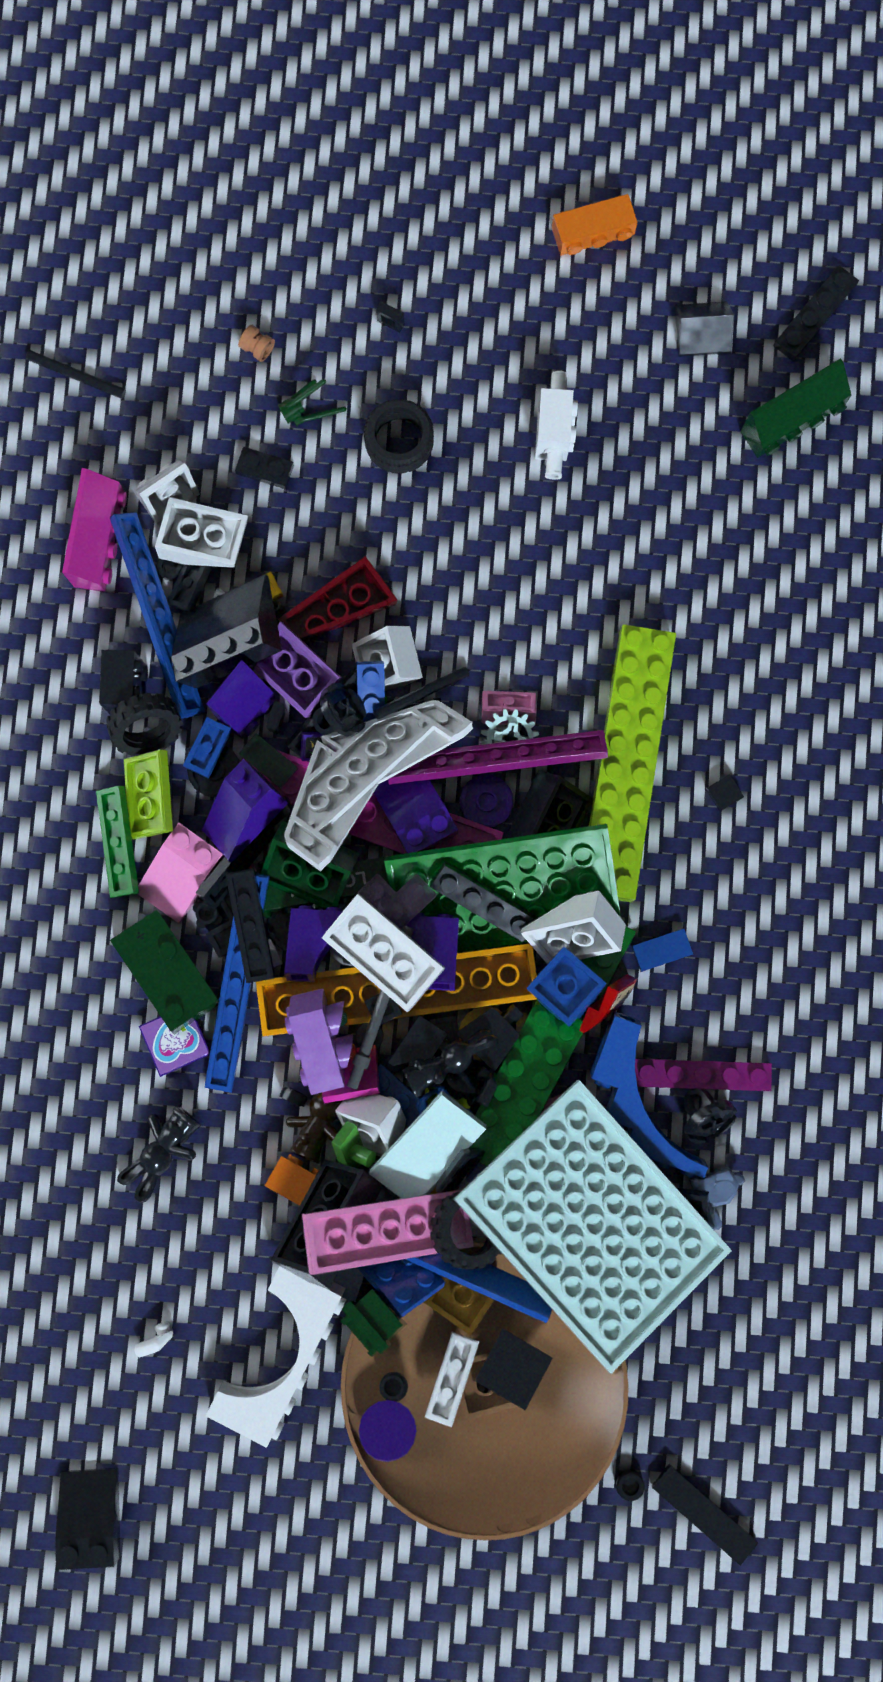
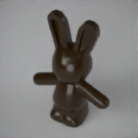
[286,1093,343,1164]

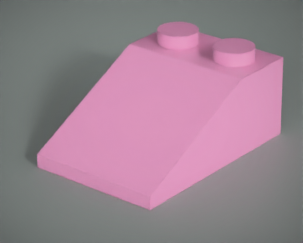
[138,823,225,923]

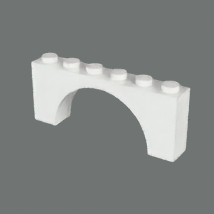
[206,1266,346,1448]

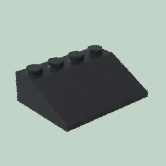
[171,575,282,688]

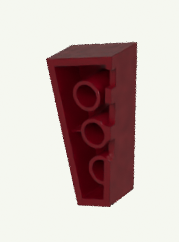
[278,556,398,642]

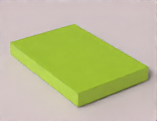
[124,750,173,839]

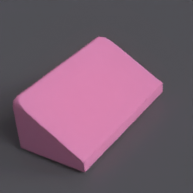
[481,691,536,725]

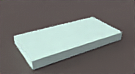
[369,1091,486,1199]

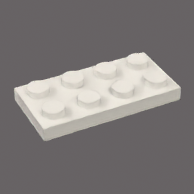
[322,894,445,1012]

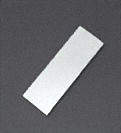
[425,1332,480,1427]

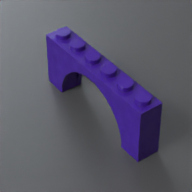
[284,905,459,991]

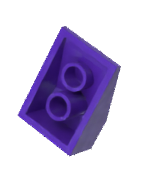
[207,660,276,739]
[202,759,289,863]
[373,779,458,853]

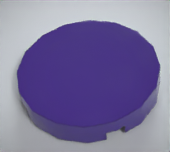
[460,774,514,828]
[359,1400,417,1462]

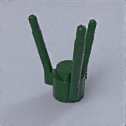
[278,379,347,426]

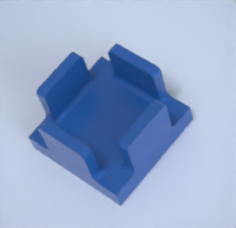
[526,947,607,1027]

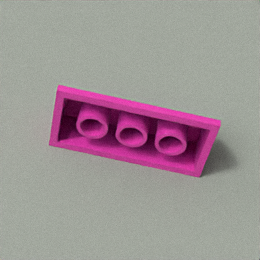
[62,468,127,592]

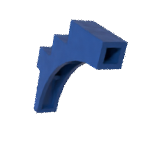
[590,1011,708,1178]

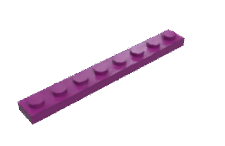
[388,730,608,785]

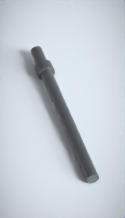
[347,925,414,1089]

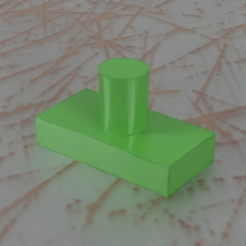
[331,1121,376,1168]

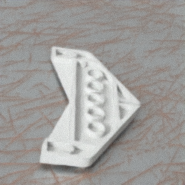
[284,700,473,871]

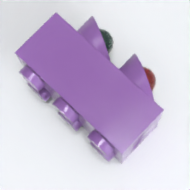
[285,988,357,1095]

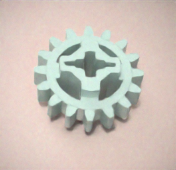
[480,709,539,745]

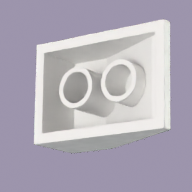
[134,461,200,524]
[155,497,248,567]
[521,890,626,964]

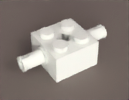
[535,371,578,480]

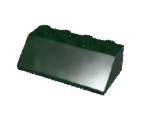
[741,358,852,458]

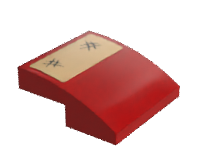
[579,974,637,1033]

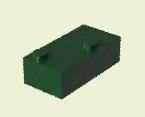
[110,909,219,1035]

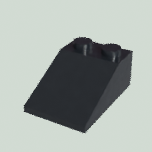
[55,1468,121,1570]

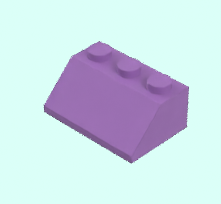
[254,622,341,718]

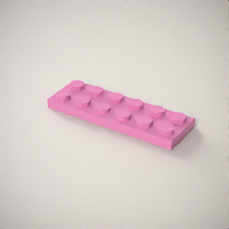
[302,1189,474,1275]

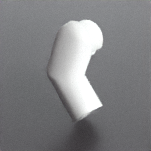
[135,1321,173,1358]

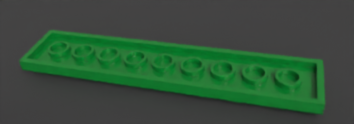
[469,927,636,1167]

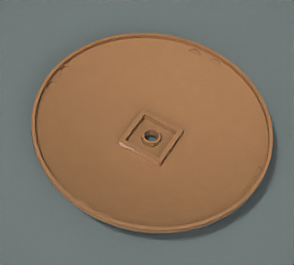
[341,1238,629,1541]

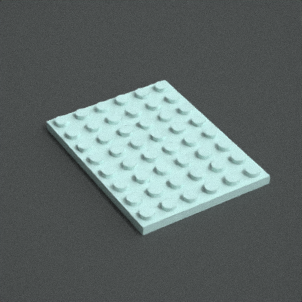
[454,1080,732,1374]

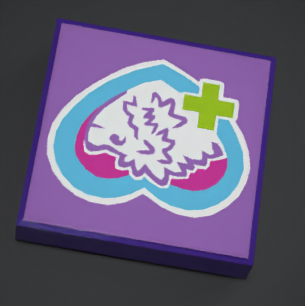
[139,1016,211,1077]

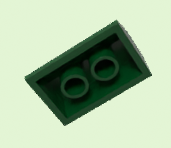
[261,821,360,908]

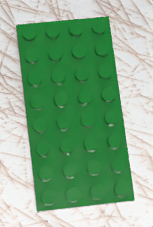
[384,824,621,952]

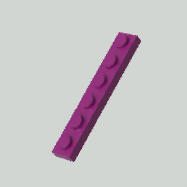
[635,1059,772,1091]

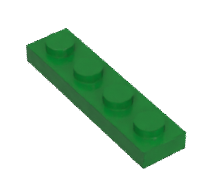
[96,786,139,898]

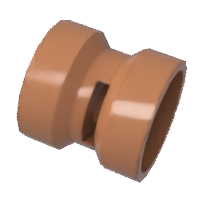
[238,325,275,362]

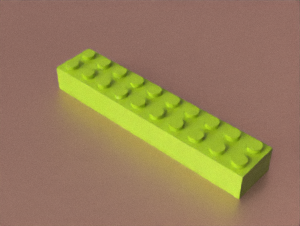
[589,624,676,902]

